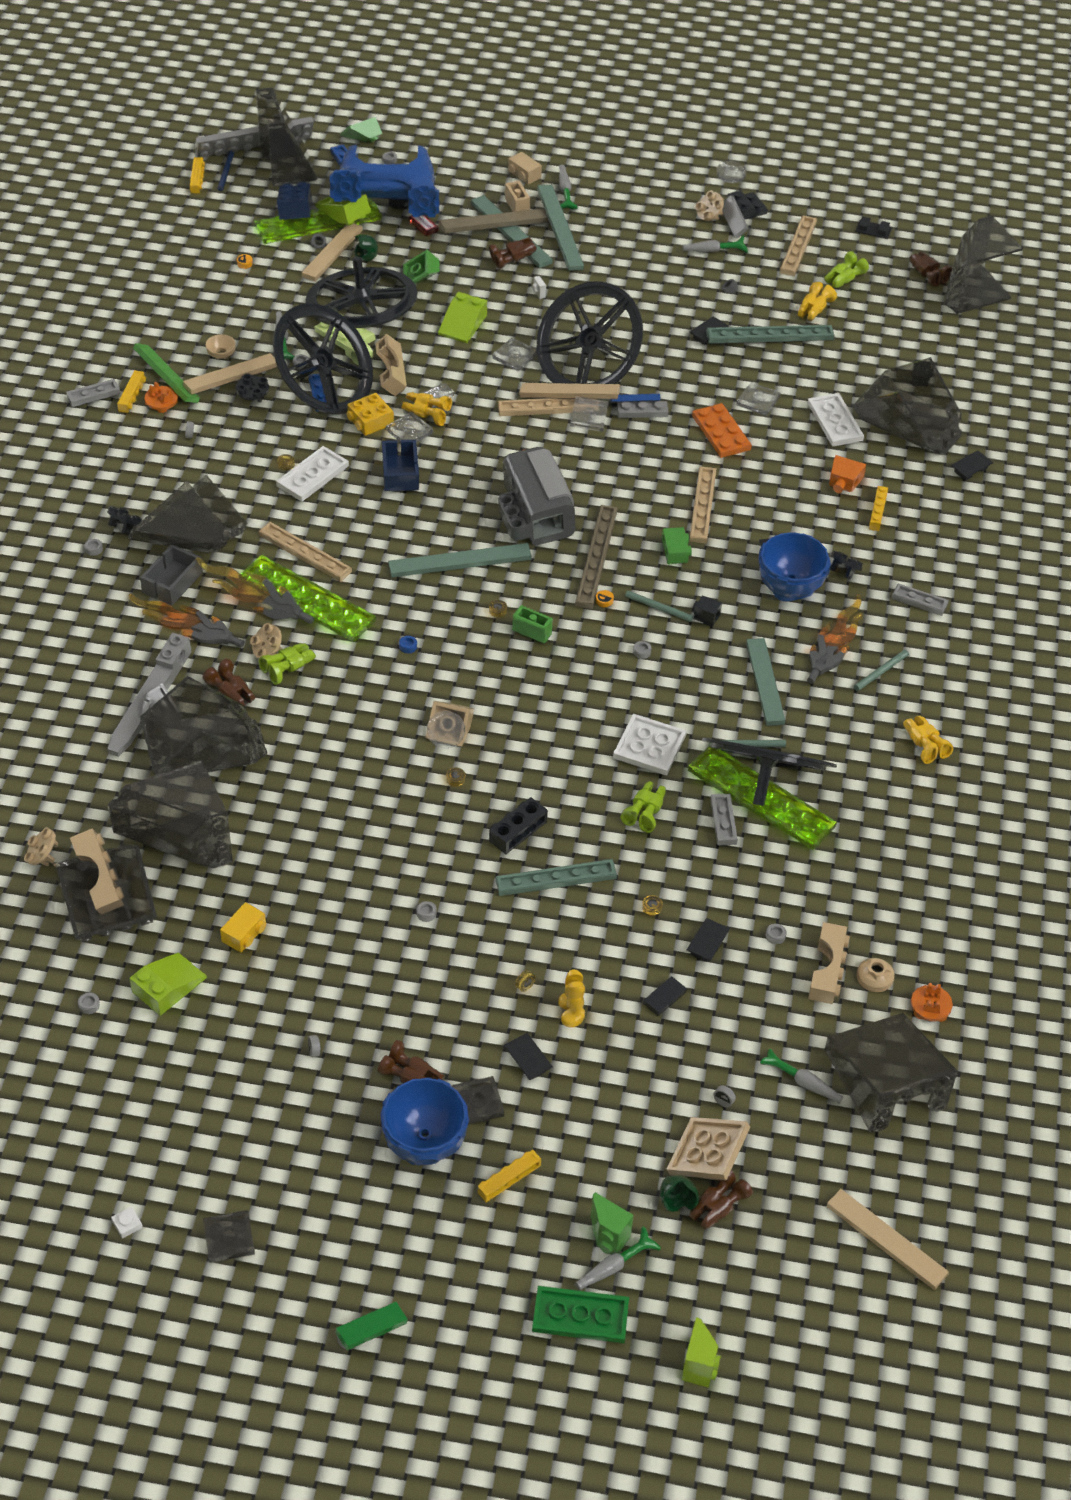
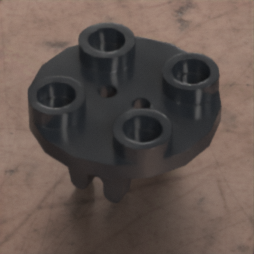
[235,374,269,402]
[107,505,142,535]
[829,550,863,579]

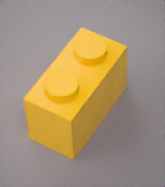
[220,902,266,953]

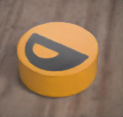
[237,254,253,269]
[596,590,614,607]

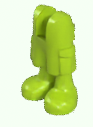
[824,251,869,288]
[258,643,316,685]
[620,781,666,833]

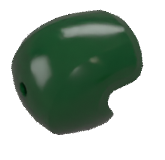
[354,234,378,262]
[660,1175,699,1212]

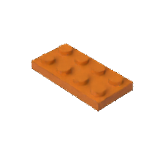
[692,403,752,458]

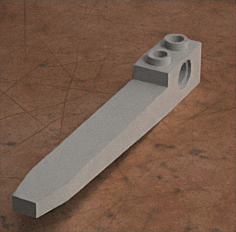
[107,633,192,757]

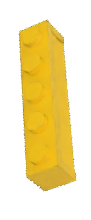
[190,157,205,193]
[117,370,146,413]
[869,486,888,531]
[478,1150,541,1203]

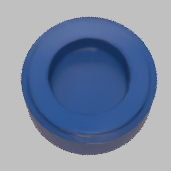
[399,636,417,654]

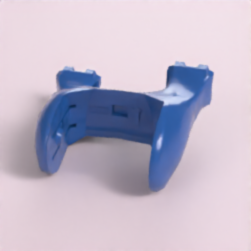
[329,145,439,217]

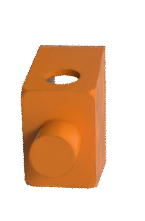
[829,455,866,493]

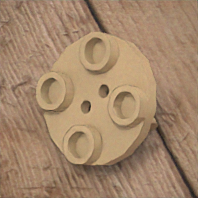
[695,191,724,221]
[250,623,282,658]
[24,827,58,866]

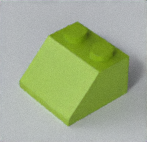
[681,1317,721,1388]

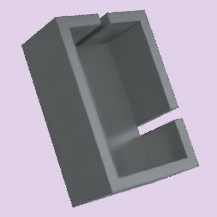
[140,544,203,606]

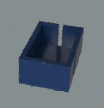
[277,182,313,220]
[382,440,419,491]

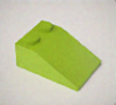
[315,194,371,225]
[438,292,487,343]
[129,952,207,1016]

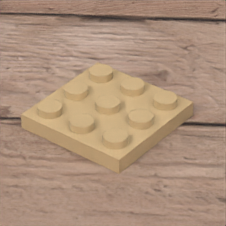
[667,1117,750,1180]

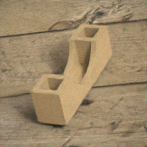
[375,334,407,396]
[70,828,124,915]
[808,922,850,1004]

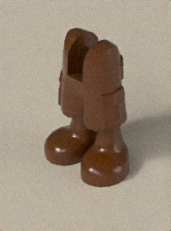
[489,237,537,269]
[909,251,954,287]
[202,659,255,708]
[378,1040,444,1084]
[689,1170,753,1230]

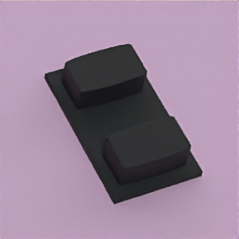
[855,216,892,239]
[690,316,729,345]
[951,450,993,481]
[686,918,730,962]
[504,1033,553,1080]

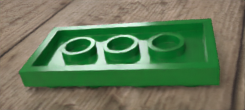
[532,1286,629,1344]

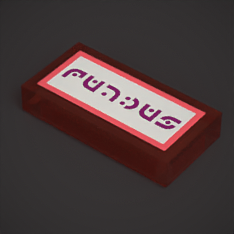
[408,215,439,236]

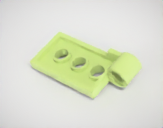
[314,313,376,365]

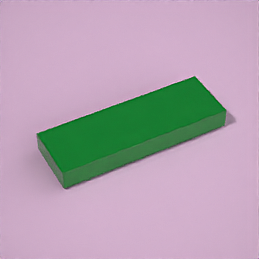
[335,1302,408,1351]

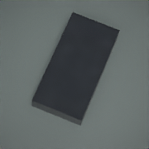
[643,976,687,1016]

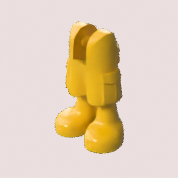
[798,282,837,321]
[402,392,452,426]
[903,715,954,764]
[558,969,585,1028]

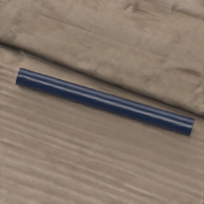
[217,151,234,191]

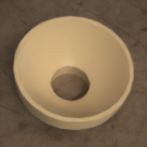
[205,334,236,359]
[856,958,895,992]

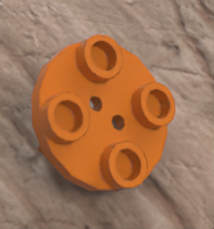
[144,382,179,413]
[911,983,953,1022]

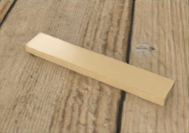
[780,215,817,277]
[302,224,363,282]
[183,354,277,395]
[519,383,620,399]
[498,398,599,416]
[689,467,716,544]
[258,522,352,582]
[826,1189,949,1291]

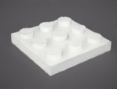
[613,714,687,776]

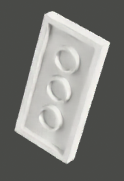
[807,393,864,447]
[276,446,349,502]

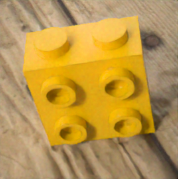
[346,393,394,436]

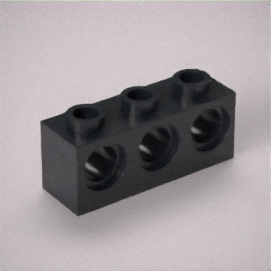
[489,797,548,854]

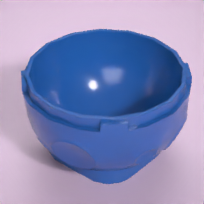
[758,532,831,602]
[380,1078,469,1165]

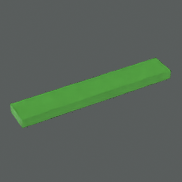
[133,343,200,403]

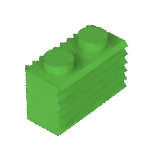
[662,527,692,564]
[512,605,553,643]

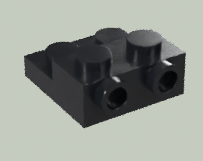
[726,190,768,219]

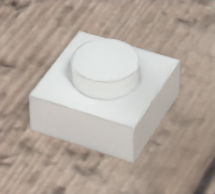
[532,276,546,299]
[111,1206,143,1239]

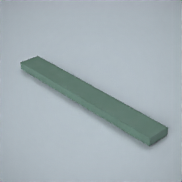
[537,185,584,270]
[471,195,553,269]
[706,325,835,343]
[388,543,532,578]

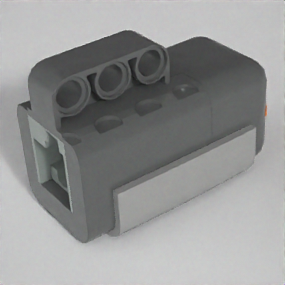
[498,447,576,545]

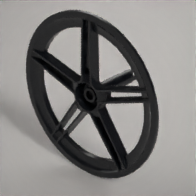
[306,256,418,328]
[536,281,643,384]
[273,303,373,415]
[702,738,837,806]

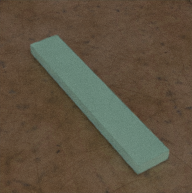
[746,638,785,726]
[495,859,617,896]

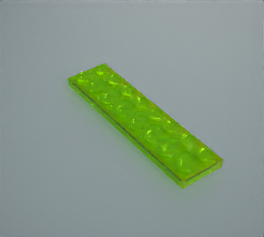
[255,198,382,244]
[239,555,376,642]
[688,745,837,850]

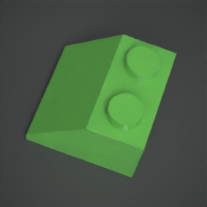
[590,1192,633,1254]

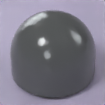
[310,233,326,249]
[721,279,738,294]

